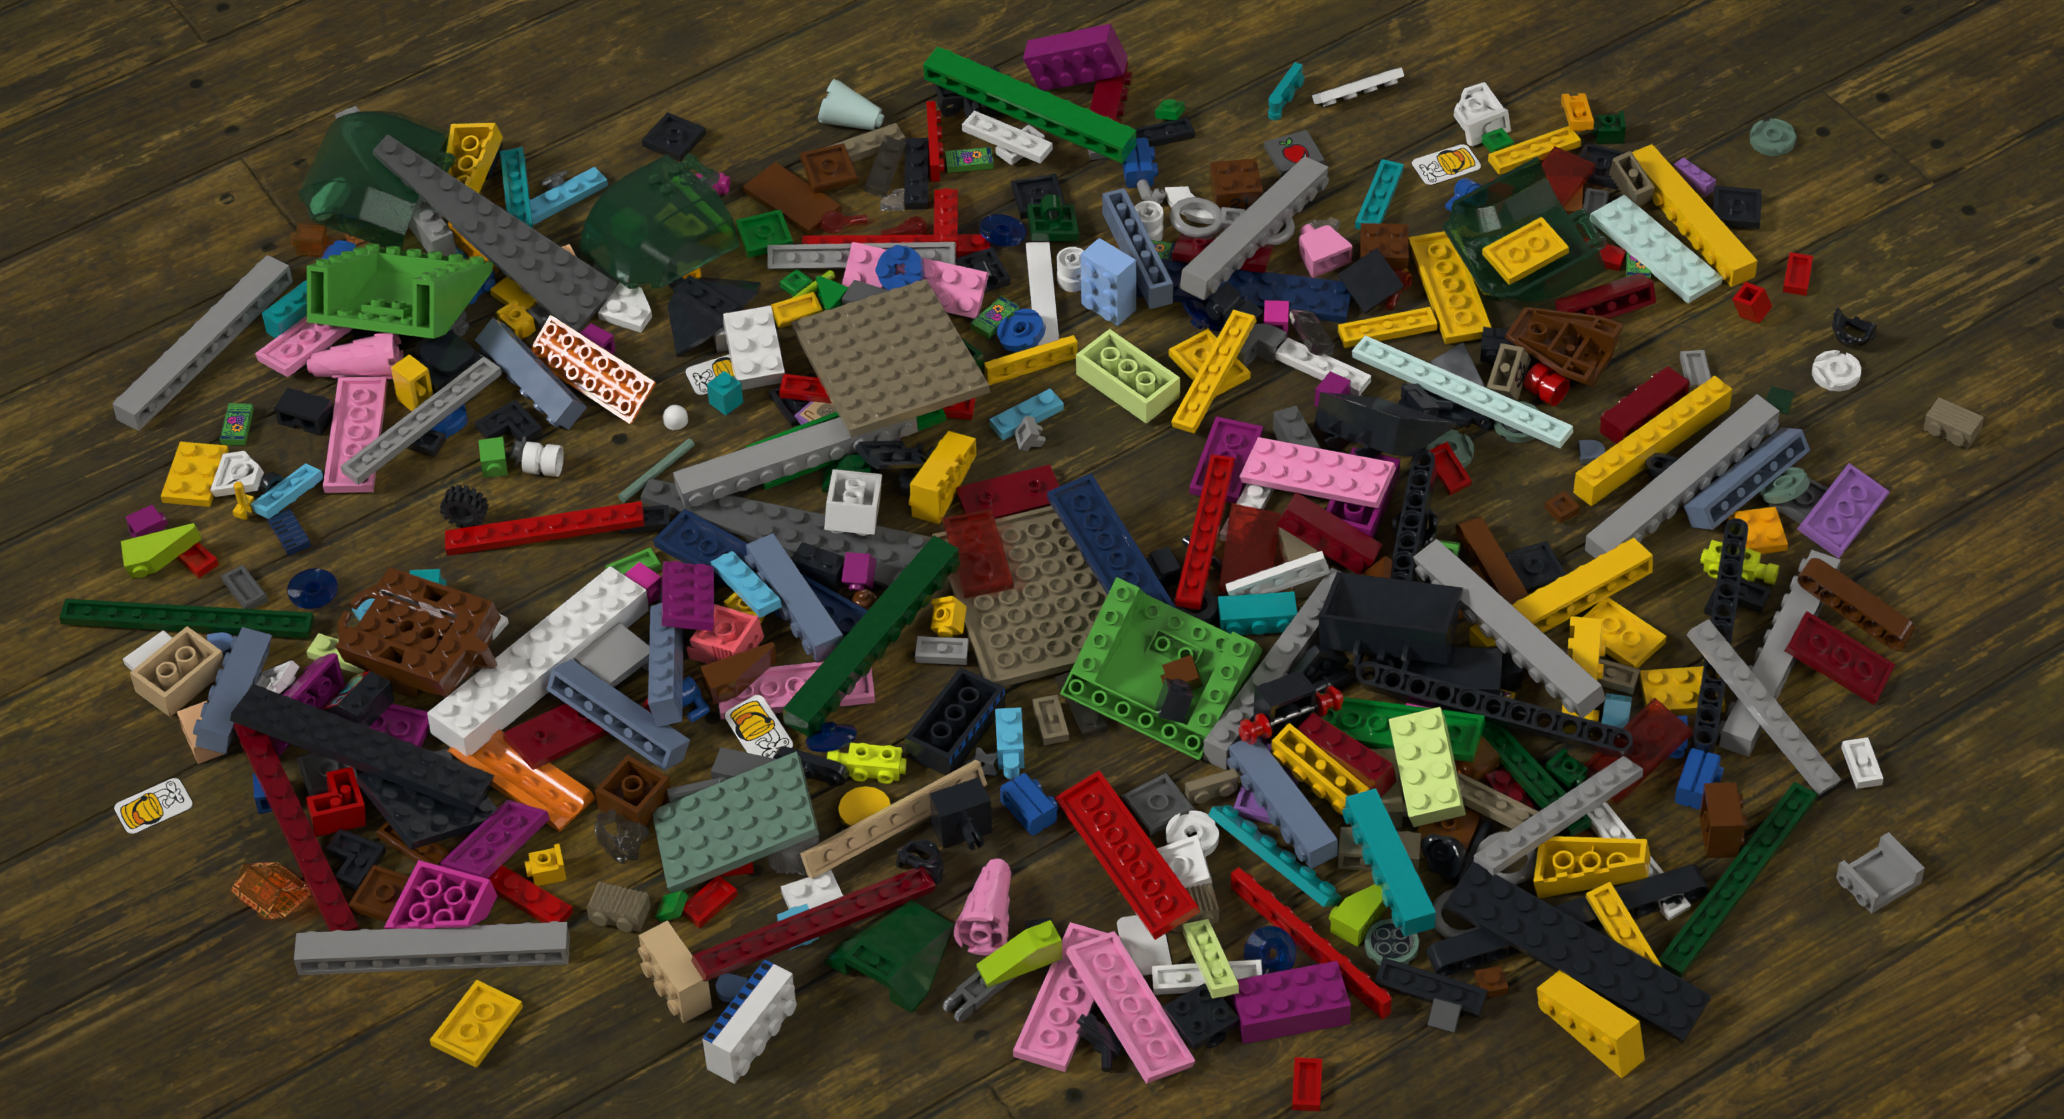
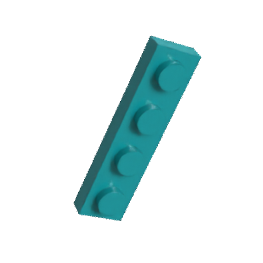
[1355,159,1404,230]

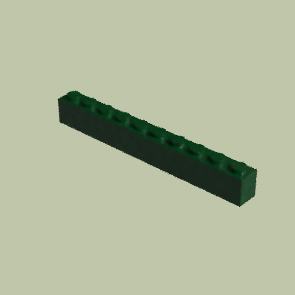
[783,535,960,738]

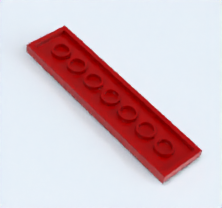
[1054,770,1200,940]

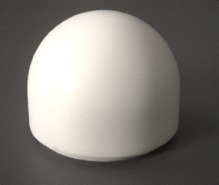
[663,405,688,430]

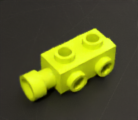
[1700,540,1779,585]
[827,743,907,784]

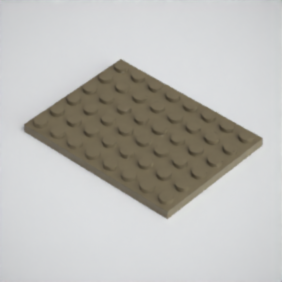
[791,279,990,438]
[932,506,1108,687]

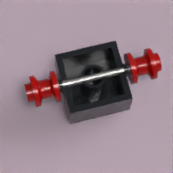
[1238,670,1344,745]

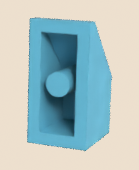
[1602,693,1632,730]

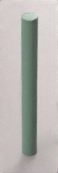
[618,438,695,503]

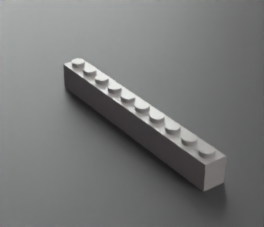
[335,106,457,256]
[1180,156,1329,300]
[112,255,293,431]
[1585,394,1779,559]
[673,417,918,509]
[1413,539,1606,718]
[1718,550,1841,757]
[1203,568,1340,770]
[294,921,570,975]

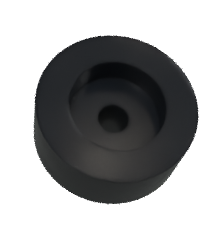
[259,472,284,494]

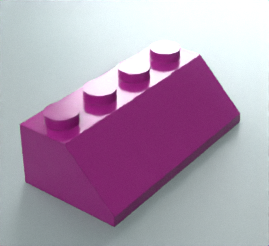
[268,652,345,756]

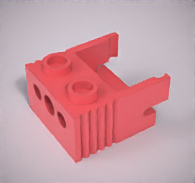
[686,604,764,664]

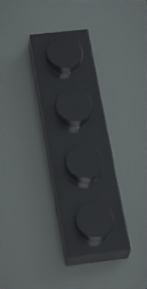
[904,138,929,210]
[1374,957,1488,1018]

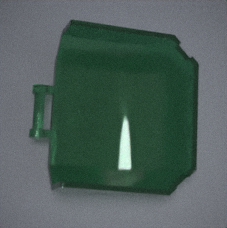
[298,110,456,251]
[579,153,739,289]
[1443,157,1607,303]

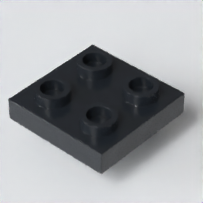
[956,247,1011,293]
[1163,983,1240,1051]

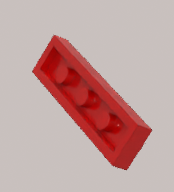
[926,101,944,182]
[934,188,958,248]
[488,865,573,923]

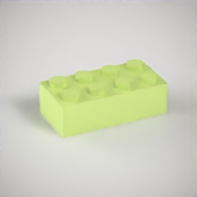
[1076,329,1180,424]
[1389,707,1466,827]

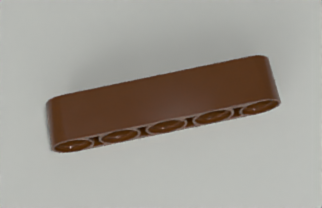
[1456,517,1529,605]
[1797,558,1915,651]

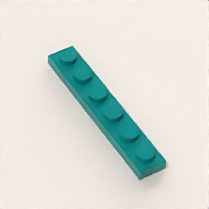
[500,147,533,228]
[1208,805,1342,907]

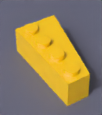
[1534,836,1651,898]
[1537,971,1645,1079]

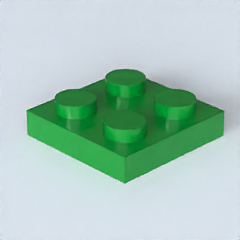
[736,209,793,258]

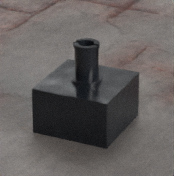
[929,777,992,850]

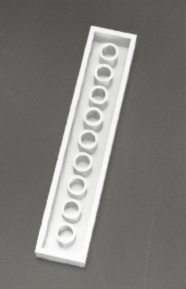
[427,566,649,757]

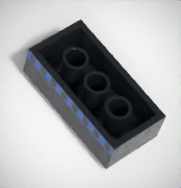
[905,667,1005,775]

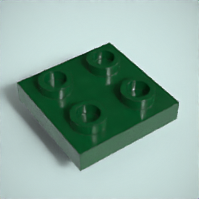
[1027,194,1079,242]

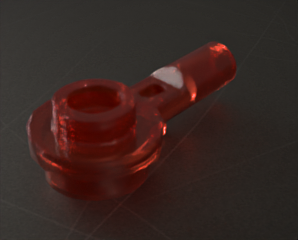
[821,211,868,234]
[880,216,928,235]
[1386,268,1412,310]

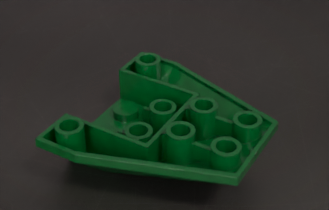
[824,900,954,1013]

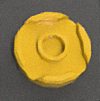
[838,786,891,827]

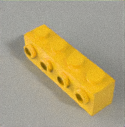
[1270,723,1370,815]

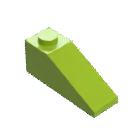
[121,523,202,578]
[1329,884,1389,947]
[977,920,1062,988]

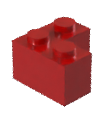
[306,767,366,837]

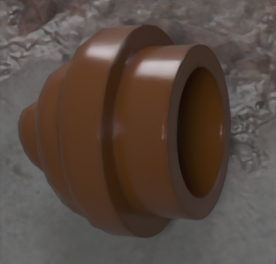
[852,589,878,610]

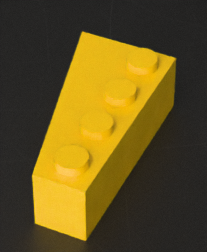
[443,123,503,193]
[909,431,977,525]
[1562,616,1606,735]

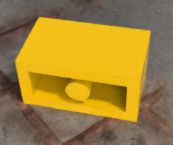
[391,354,433,411]

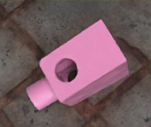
[1299,224,1352,278]

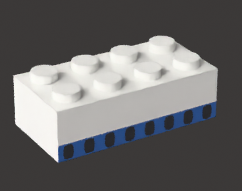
[703,960,797,1084]

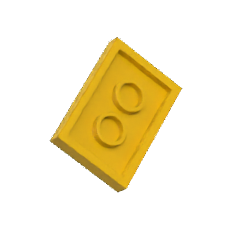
[1482,217,1569,285]
[1169,329,1251,397]
[161,442,229,507]
[1583,597,1667,668]
[1639,666,1726,717]
[430,980,523,1068]

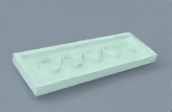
[1589,195,1723,303]

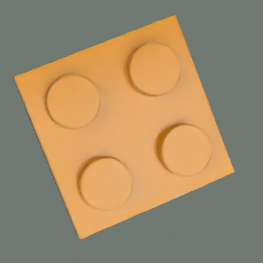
[1726,507,1788,554]

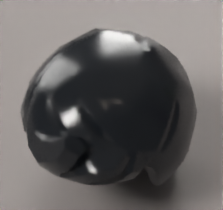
[1420,834,1466,879]

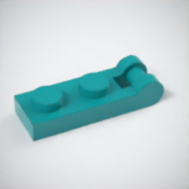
[1268,62,1305,121]

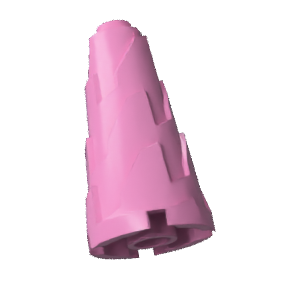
[307,332,404,379]
[954,859,1011,956]

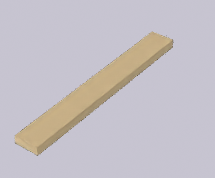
[800,760,987,879]

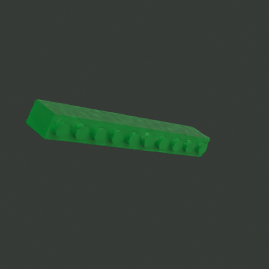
[923,46,1137,164]

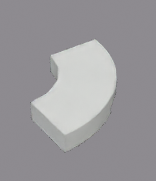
[1165,186,1215,224]

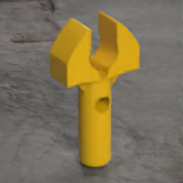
[233,481,255,520]

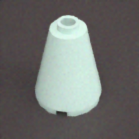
[818,79,884,130]

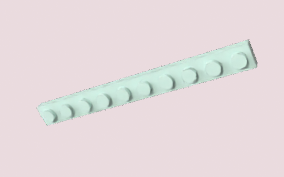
[1352,335,1573,448]

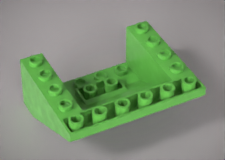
[307,244,493,339]
[1060,577,1263,761]

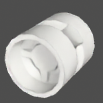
[1135,201,1163,241]
[1057,247,1084,292]
[522,442,564,477]

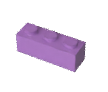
[1673,157,1716,197]

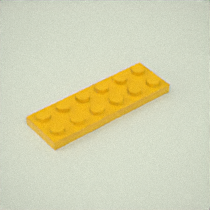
[1408,230,1492,344]

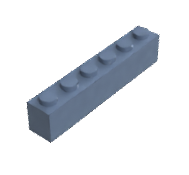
[1102,188,1173,309]
[475,318,587,430]
[1683,428,1810,530]
[745,533,843,663]
[648,603,684,727]
[193,627,272,754]
[546,659,690,771]
[1227,737,1338,869]

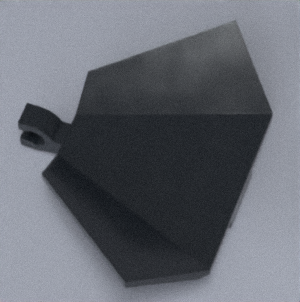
[665,271,761,358]
[1397,343,1493,431]

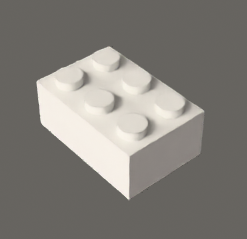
[723,306,785,390]
[824,469,882,536]

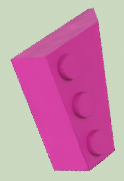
[384,860,497,929]

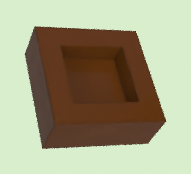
[1544,491,1580,524]
[1474,966,1509,998]

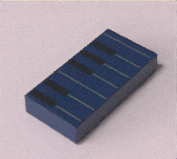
[267,509,311,556]

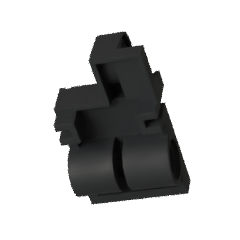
[935,67,1011,118]

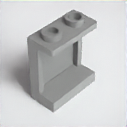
[574,623,650,688]
[1836,832,1925,914]

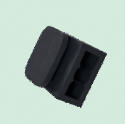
[415,331,483,395]

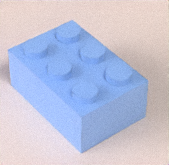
[1081,238,1136,326]

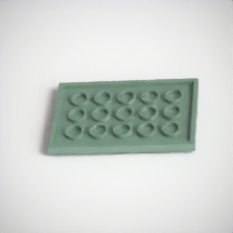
[653,751,819,893]

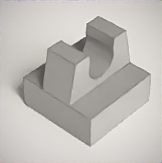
[1014,416,1046,451]

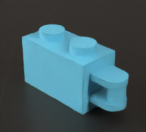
[995,708,1024,779]

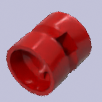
[1523,362,1570,406]

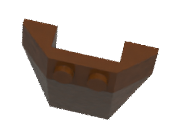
[1505,307,1623,388]

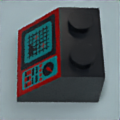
[321,671,395,728]

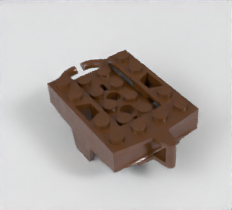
[335,567,501,699]

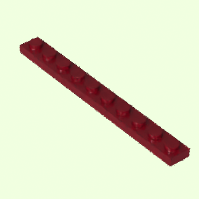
[233,723,358,932]
[691,867,936,982]

